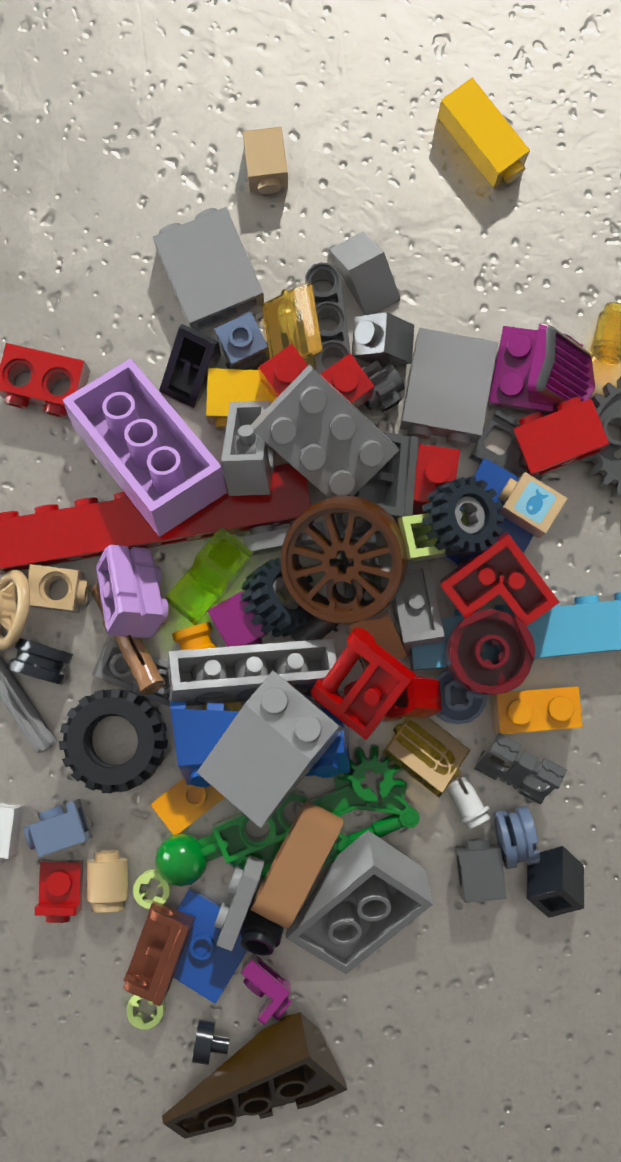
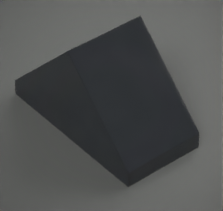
[159,324,222,408]

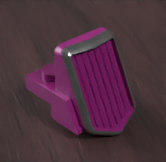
[489,324,596,417]

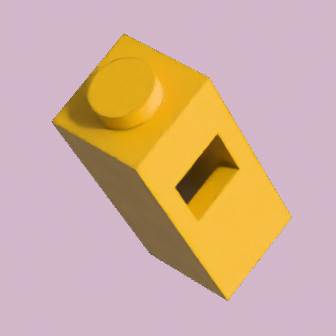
[437,77,530,188]

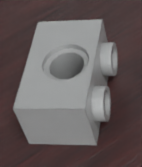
[221,401,275,496]

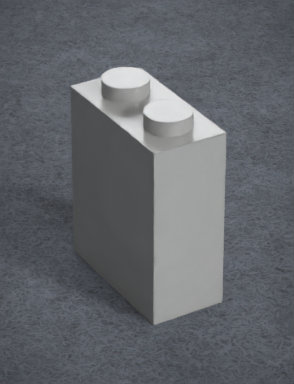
[153,207,264,331]
[399,327,498,447]

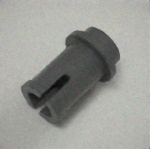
[290,616,340,641]

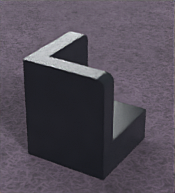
[526,846,584,918]

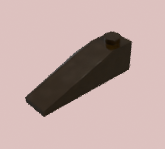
[162,1012,347,1139]

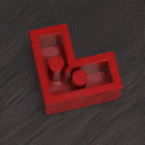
[258,344,375,408]
[440,531,560,626]

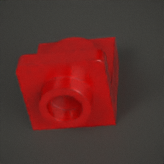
[34,860,83,923]

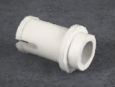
[445,774,490,829]

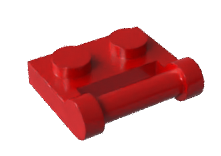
[311,627,416,740]

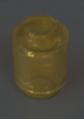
[590,302,621,365]

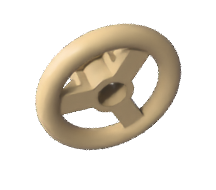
[0,570,30,650]

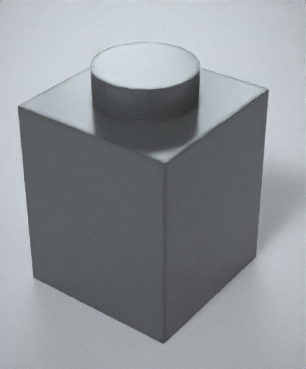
[352,312,414,367]

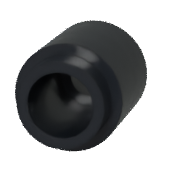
[240,892,285,956]

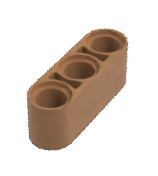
[250,800,344,929]

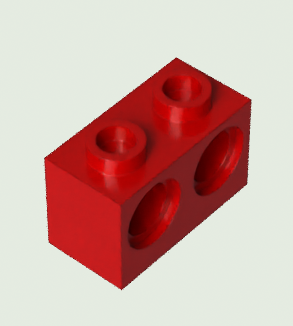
[0,343,90,418]

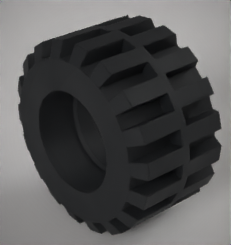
[59,689,168,794]

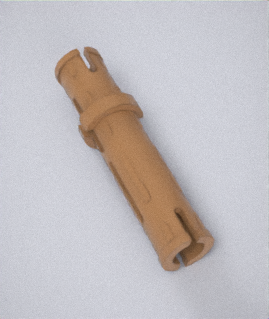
[90,583,165,695]

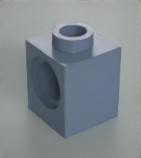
[214,312,270,370]

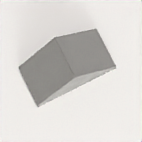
[329,232,401,315]

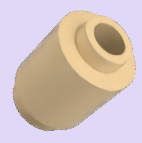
[86,850,129,913]

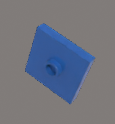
[174,887,247,1004]

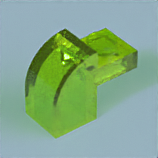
[165,527,253,625]

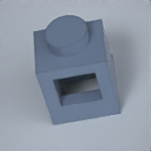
[24,799,92,857]

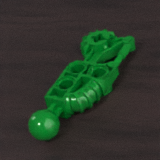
[155,744,420,887]

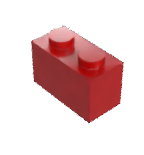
[513,397,609,478]

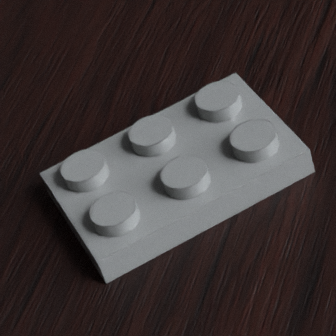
[250,364,399,498]

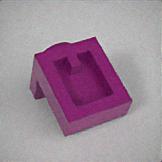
[241,953,292,1025]

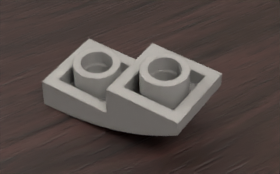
[92,638,170,707]

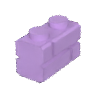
[95,545,168,638]

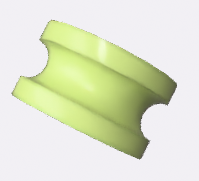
[133,870,172,909]
[127,994,165,1030]

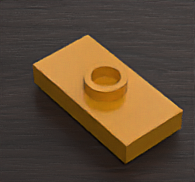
[150,778,225,835]

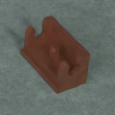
[123,901,196,1006]

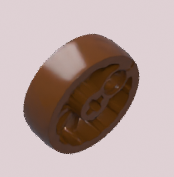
[281,496,408,623]

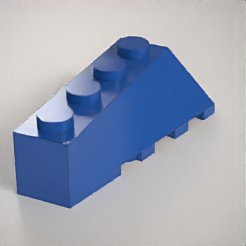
[170,701,350,787]

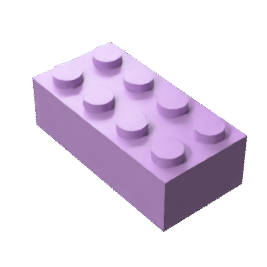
[63,358,228,537]

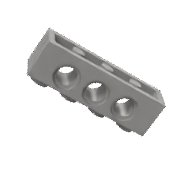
[167,638,337,706]

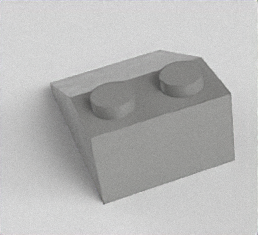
[197,671,343,828]
[286,830,433,974]

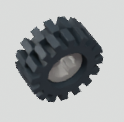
[422,476,504,557]
[241,557,315,637]

